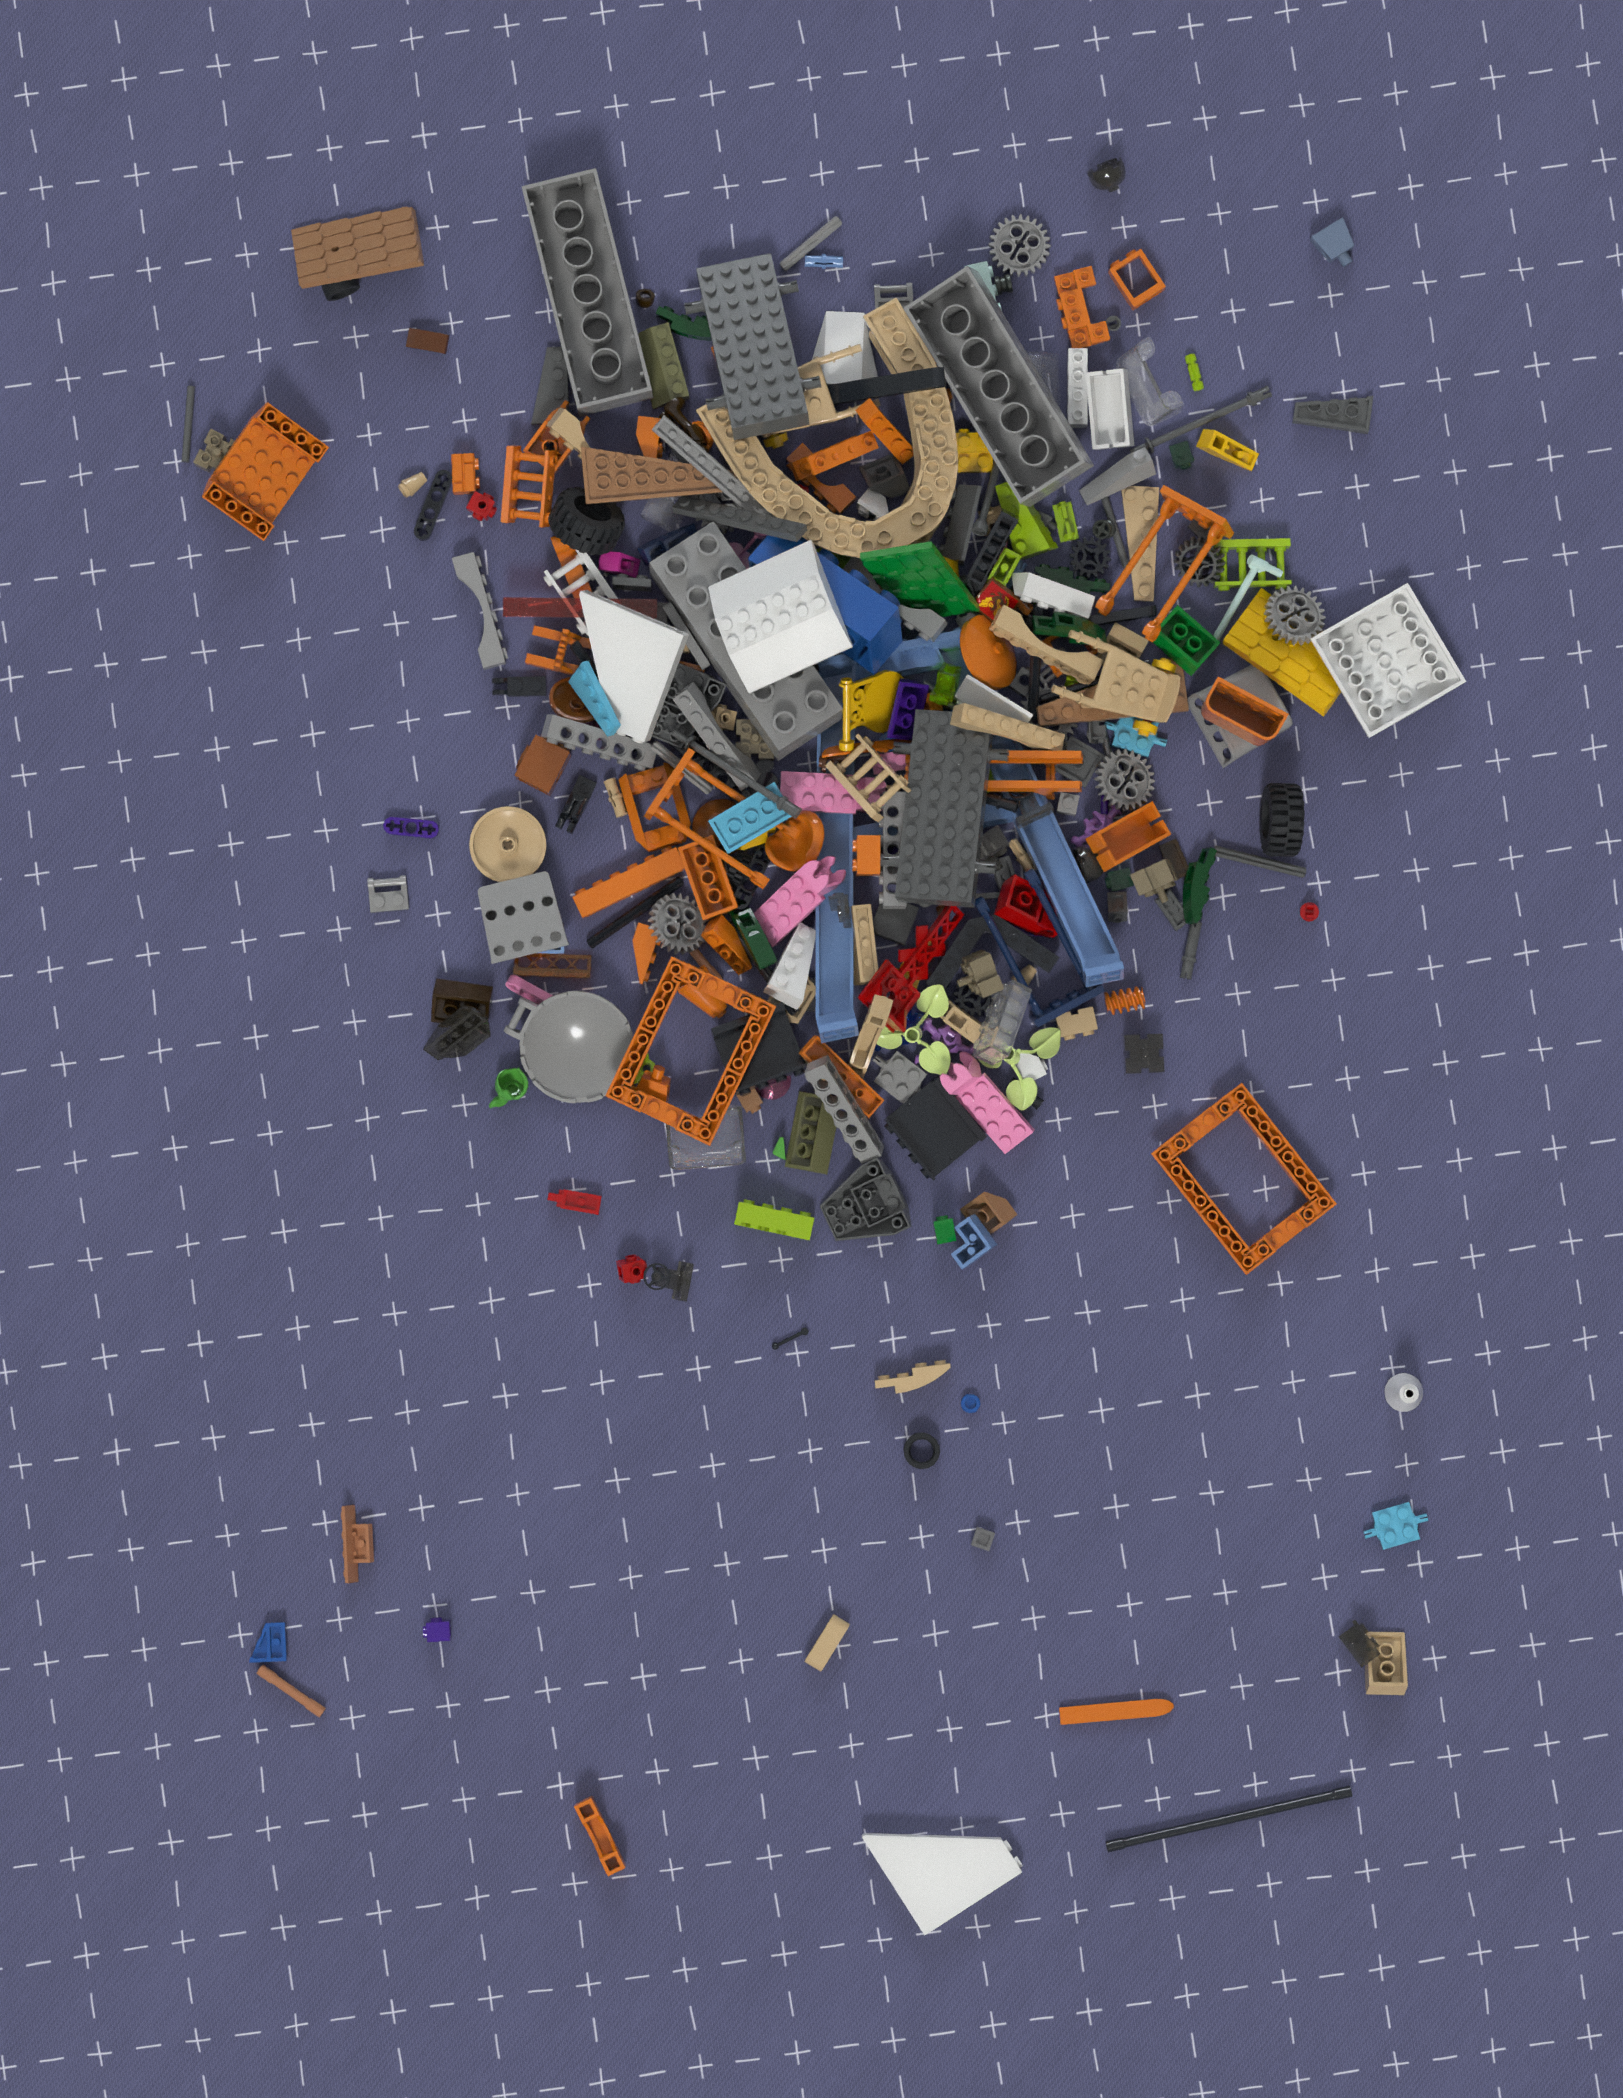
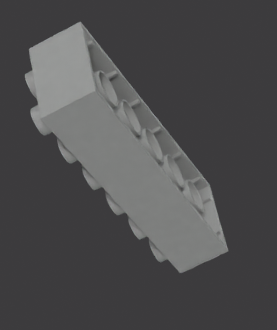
[521,168,653,417]
[904,266,1094,507]
[649,521,843,761]

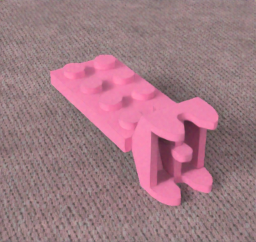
[780,771,886,814]
[754,856,846,947]
[940,1052,1035,1154]

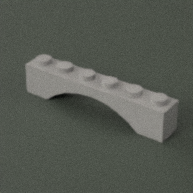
[452,552,508,670]
[843,557,947,642]
[673,682,762,791]

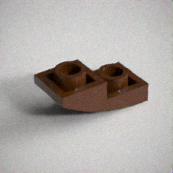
[406,328,449,354]

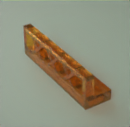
[513,953,592,979]

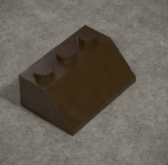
[431,978,493,1030]

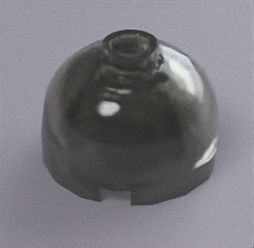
[1087,157,1126,192]
[1073,844,1104,883]

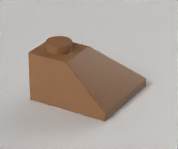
[960,1191,1018,1235]

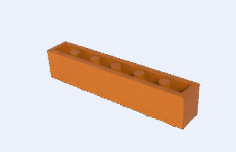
[572,846,685,919]

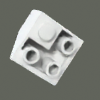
[857,488,889,521]

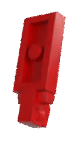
[547,1189,602,1215]

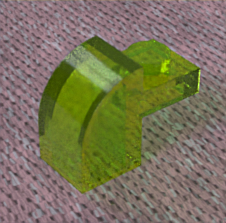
[929,662,962,706]

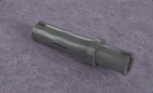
[1180,922,1202,980]

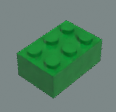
[1153,605,1220,676]

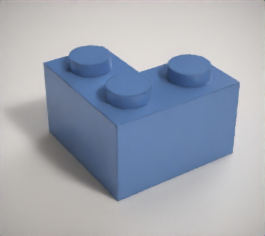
[951,1214,998,1269]

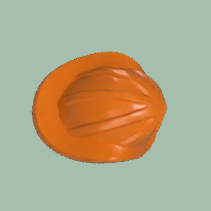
[765,810,825,872]

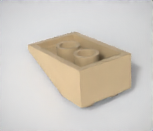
[1365,1632,1408,1695]

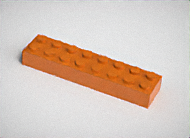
[799,1035,884,1118]

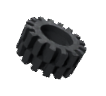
[727,850,753,887]

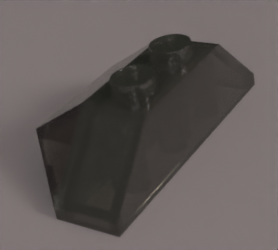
[423,1005,491,1060]

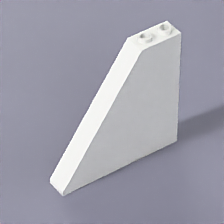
[579,590,689,744]
[862,1833,1023,1935]

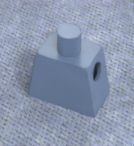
[1310,217,1354,267]

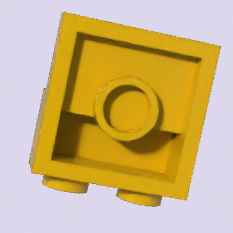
[956,429,993,473]

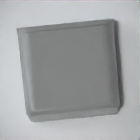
[1187,665,1293,768]
[478,871,569,964]

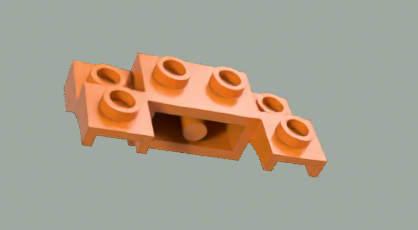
[1054,266,1110,348]

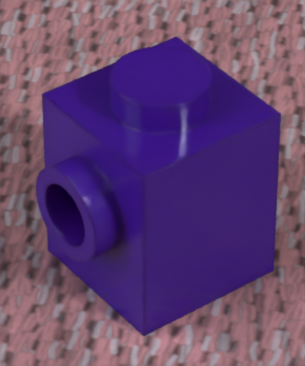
[423,1617,452,1642]

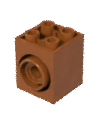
[514,734,571,796]

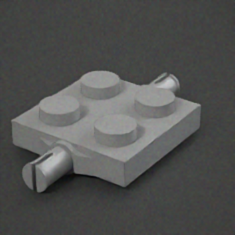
[873,1051,927,1103]

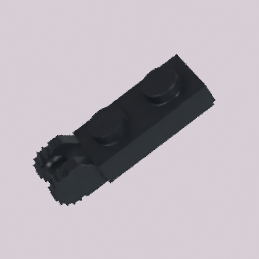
[492,676,546,697]

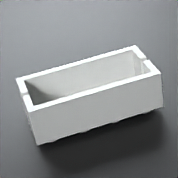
[1086,368,1134,450]

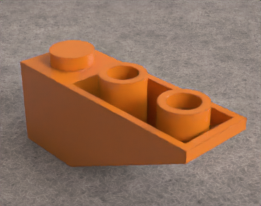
[701,914,752,975]
[632,922,661,985]

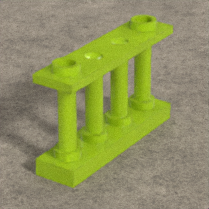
[1213,538,1292,591]

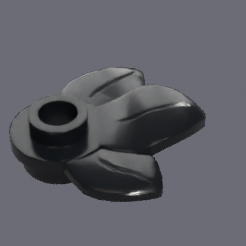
[748,760,779,794]

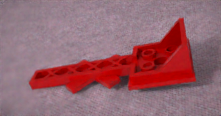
[857,906,964,1033]

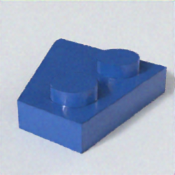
[249,1622,287,1663]

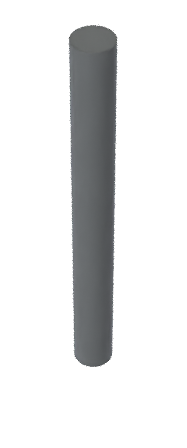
[181,386,195,463]
[1101,496,1129,569]

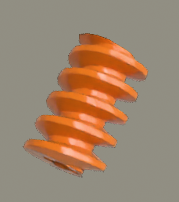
[1104,986,1145,1015]

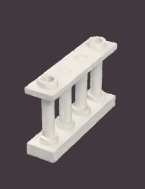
[543,550,622,636]

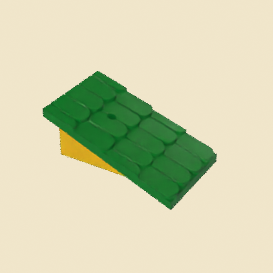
[860,541,980,617]

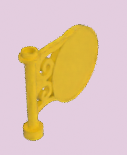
[839,670,904,751]

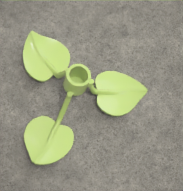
[877,984,951,1075]
[973,1027,1061,1111]

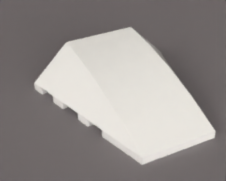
[812,311,878,385]

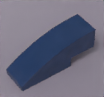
[637,523,697,566]

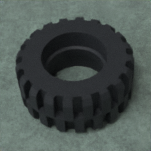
[548,487,625,555]
[1259,783,1305,857]

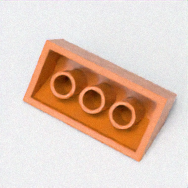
[678,835,738,920]

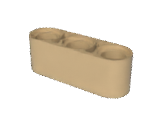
[804,1614,850,1672]

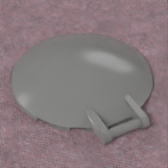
[503,991,634,1103]

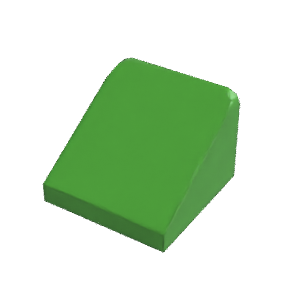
[772,1137,786,1160]

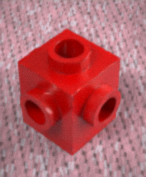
[466,491,497,521]
[616,1254,647,1284]

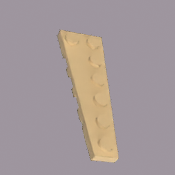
[1121,486,1159,602]

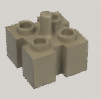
[193,429,235,473]
[736,719,774,761]
[1130,859,1179,903]
[957,949,1004,998]

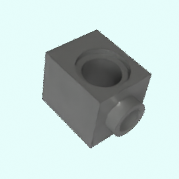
[1008,667,1030,698]

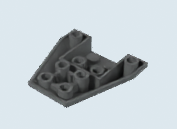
[652,663,727,748]
[820,1157,912,1241]

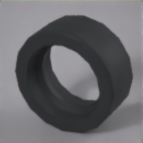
[321,279,360,301]
[903,1432,940,1469]

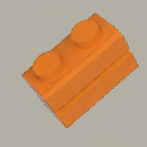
[451,453,480,495]

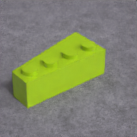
[995,482,1059,560]
[734,1199,814,1241]

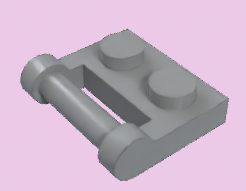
[874,283,913,316]
[367,875,409,913]

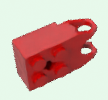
[994,874,1058,938]

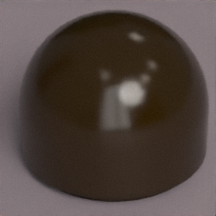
[635,289,655,308]

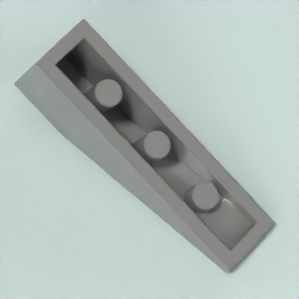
[1079,447,1156,505]

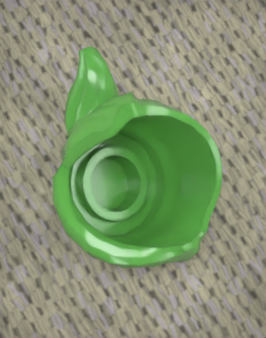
[489,1068,528,1108]

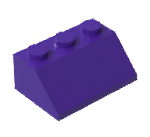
[887,678,929,741]

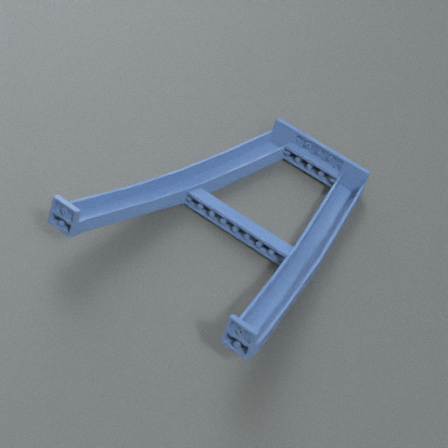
[816,627,1124,1043]

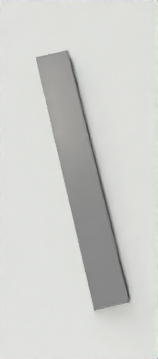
[652,415,774,517]

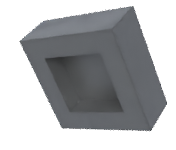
[971,1527,995,1551]

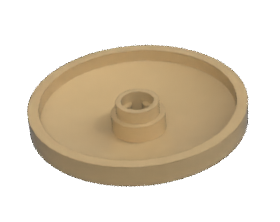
[469,806,547,882]

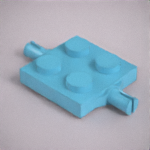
[1104,717,1167,758]
[1363,1502,1428,1550]

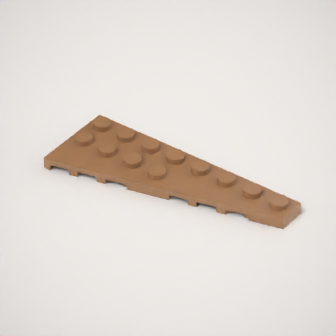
[581,447,738,504]
[1036,658,1189,727]

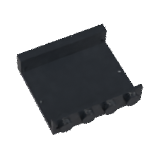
[711,1002,807,1096]
[884,1076,987,1181]

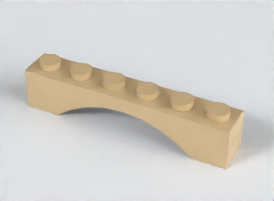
[546,407,590,460]
[989,605,1103,685]
[950,703,1065,751]
[848,994,893,1078]

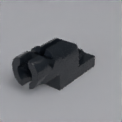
[555,775,597,834]

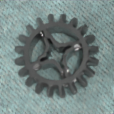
[1174,536,1226,587]

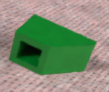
[933,1215,956,1245]

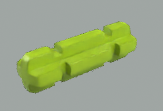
[1185,354,1204,391]

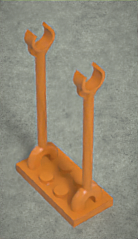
[1095,485,1234,643]
[643,748,801,889]

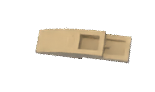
[940,999,1004,1056]
[874,1360,951,1394]

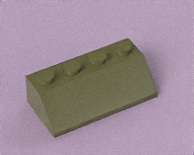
[638,322,690,410]
[785,1091,836,1175]

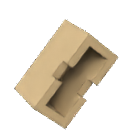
[1055,1007,1098,1041]

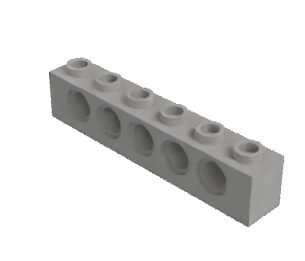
[541,714,656,771]
[879,792,907,909]
[805,1055,884,1164]

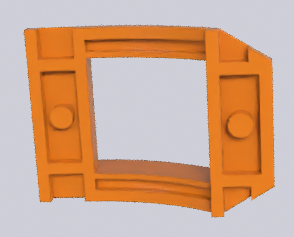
[618,763,691,852]

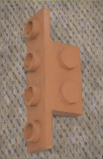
[341,1505,374,1583]

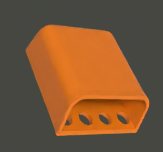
[1201,677,1289,746]

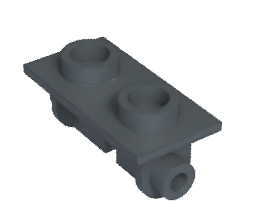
[1087,720,1107,744]

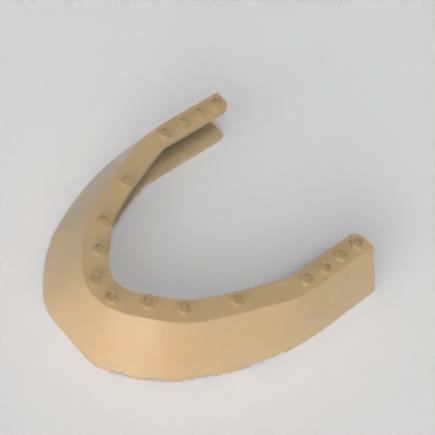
[696,298,958,558]

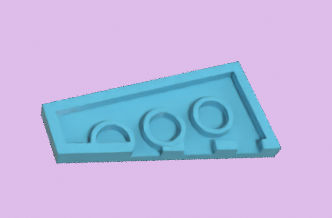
[568,661,621,737]

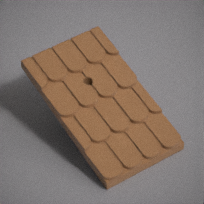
[291,207,424,289]

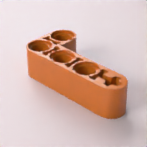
[550,536,592,604]

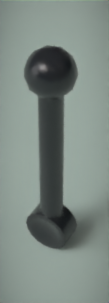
[772,1328,809,1350]

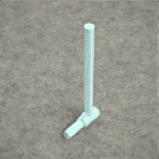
[1213,554,1283,641]

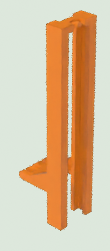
[525,625,705,675]
[904,750,1083,800]

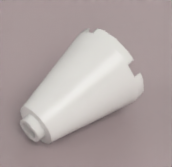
[1385,1373,1423,1412]

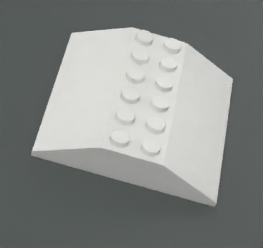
[708,540,853,693]
[1310,583,1466,738]

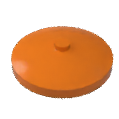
[960,615,1016,690]

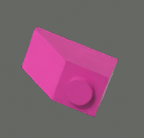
[598,552,640,578]

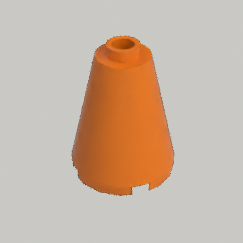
[678,965,727,1019]

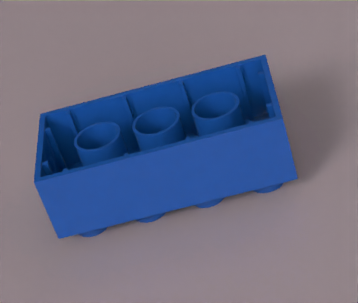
[748,535,902,675]

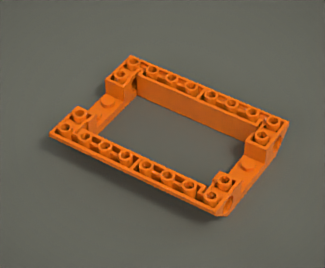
[605,956,776,1146]
[1151,1083,1337,1275]

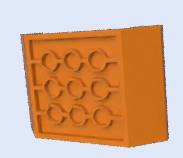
[202,402,329,541]

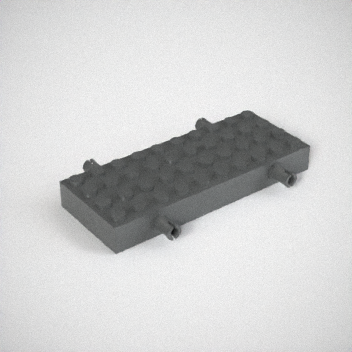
[684,253,821,440]
[880,709,1009,908]

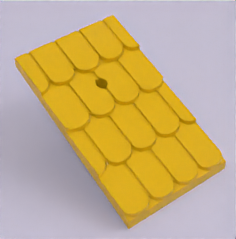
[1223,588,1341,717]

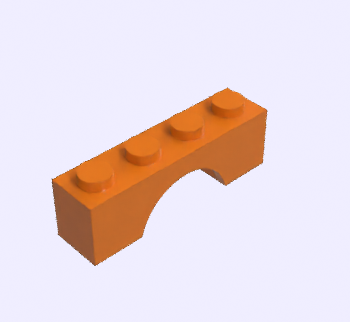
[855,398,914,465]
[786,443,856,515]
[574,1796,626,1876]

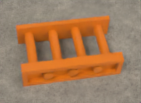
[789,430,879,481]
[501,445,558,528]

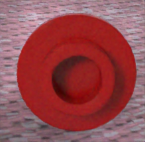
[1300,902,1319,922]

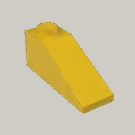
[1196,429,1259,471]

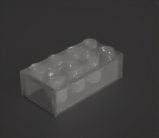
[973,979,1032,1066]

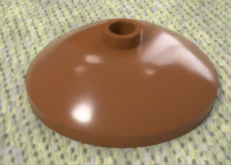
[549,677,595,723]
[692,799,738,855]

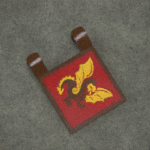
[974,576,1033,622]

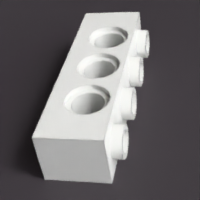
[1067,348,1088,428]

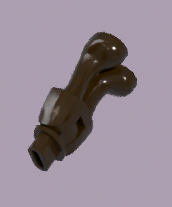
[659,397,709,453]

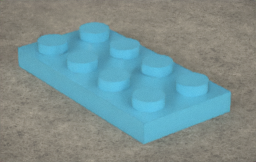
[708,782,792,854]

